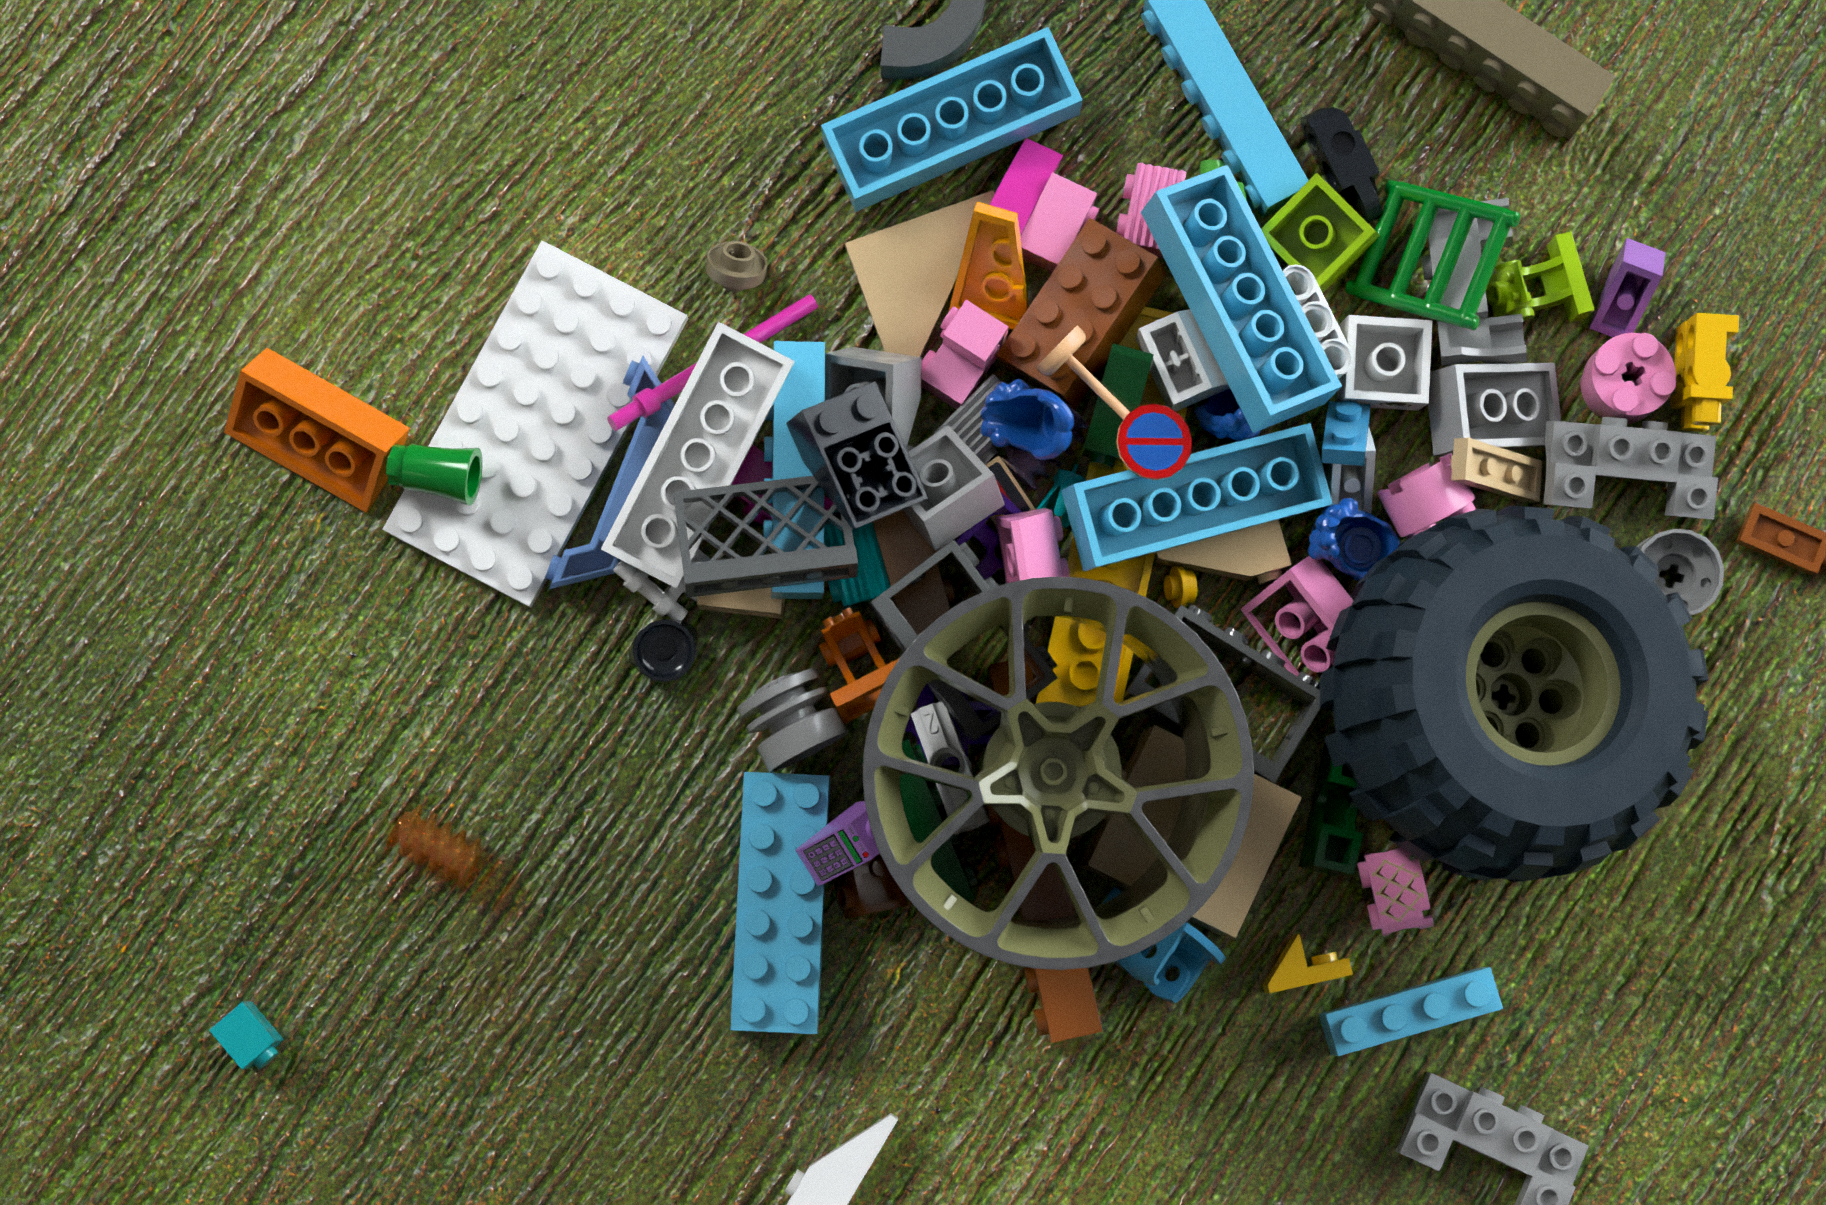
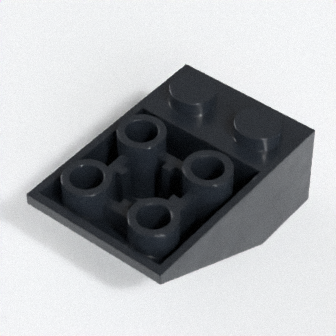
[786,381,928,530]

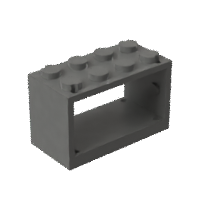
[867,539,1058,741]
[1123,605,1320,783]

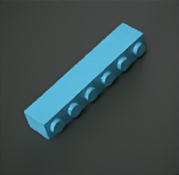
[1141,0,1309,218]
[763,341,825,599]

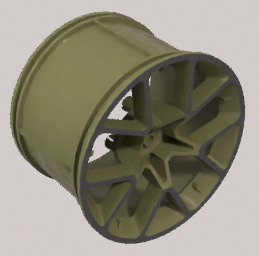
[863,576,1254,970]

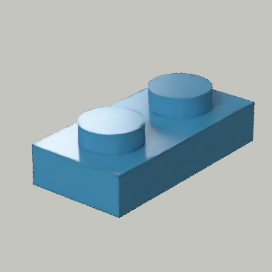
[1321,401,1371,466]

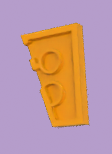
[949,202,1029,330]

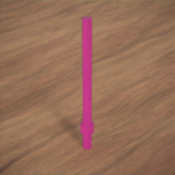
[607,294,818,431]

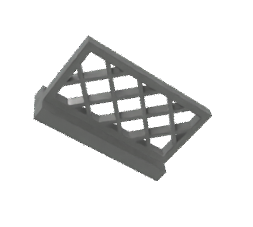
[673,476,858,598]

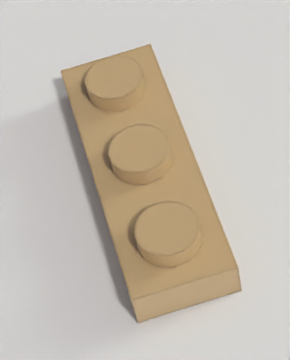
[1451,437,1543,503]

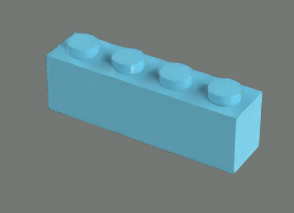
[1319,967,1503,1056]

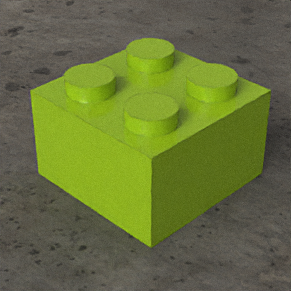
[1261,173,1380,293]

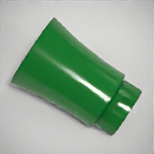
[386,444,483,506]

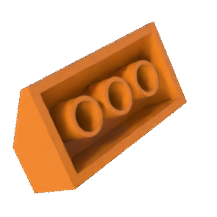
[224,348,410,513]

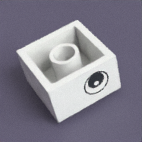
[1336,315,1432,411]

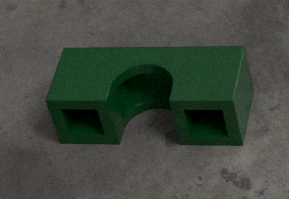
[1299,743,1363,877]

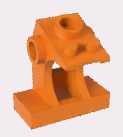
[818,607,899,724]

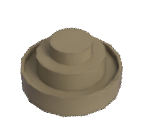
[705,241,768,292]

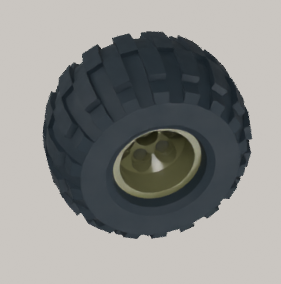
[1320,506,1709,882]

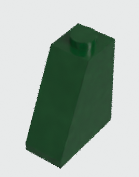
[1082,343,1154,470]

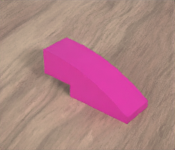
[989,138,1063,237]

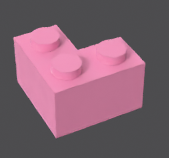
[921,300,1009,410]

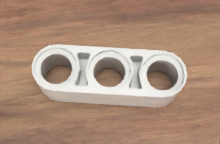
[1283,264,1353,379]

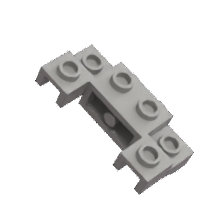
[1422,198,1527,365]
[1543,417,1718,520]
[1396,1072,1589,1205]

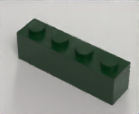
[861,739,979,901]

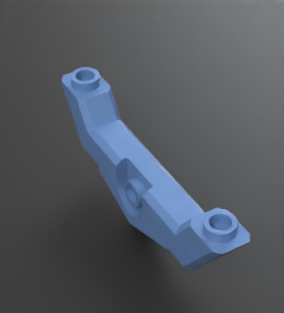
[545,356,675,589]

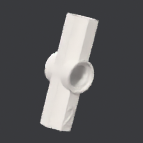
[911,702,990,834]

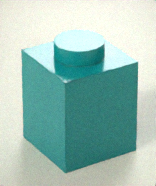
[209,1001,284,1070]

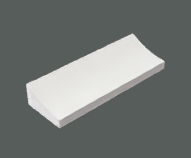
[601,322,795,589]

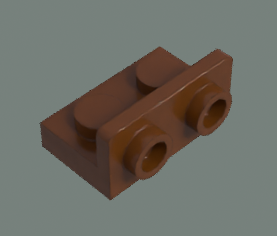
[836,853,908,919]

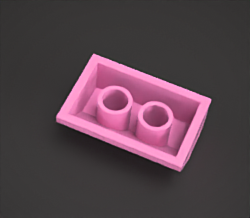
[1240,556,1353,676]

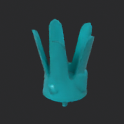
[1037,464,1086,528]

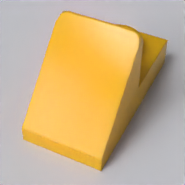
[1263,934,1353,993]

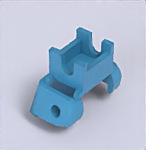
[1102,887,1226,1003]

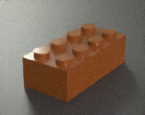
[997,218,1167,411]

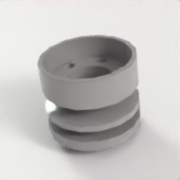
[1637,529,1724,615]
[737,668,848,773]

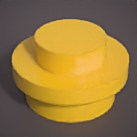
[1164,566,1197,608]

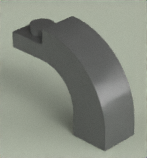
[880,0,986,79]

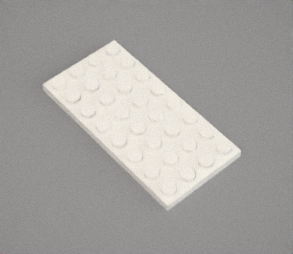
[382,241,688,608]

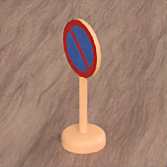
[1036,325,1192,480]

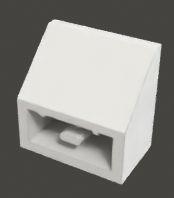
[1136,309,1230,412]

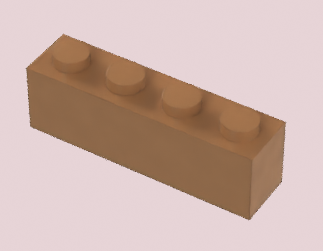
[872,510,962,656]

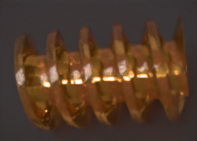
[386,804,482,888]

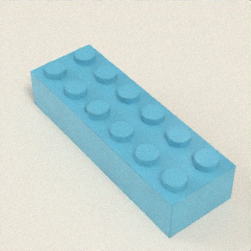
[821,27,1083,212]
[1141,165,1342,433]
[1061,423,1333,572]
[730,772,831,1034]

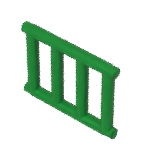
[1345,180,1521,330]

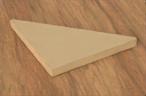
[845,190,995,357]

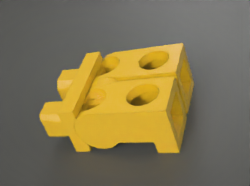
[1671,313,1739,432]

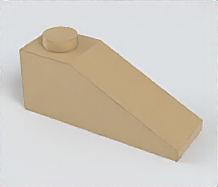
[1154,520,1291,585]

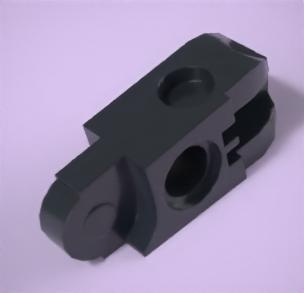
[1300,107,1383,224]

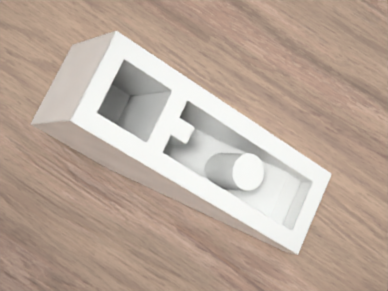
[784,1113,898,1205]

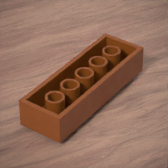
[985,806,1103,1043]

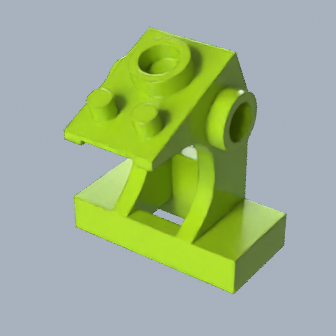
[1486,231,1595,323]

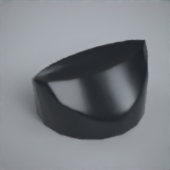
[628,619,697,682]

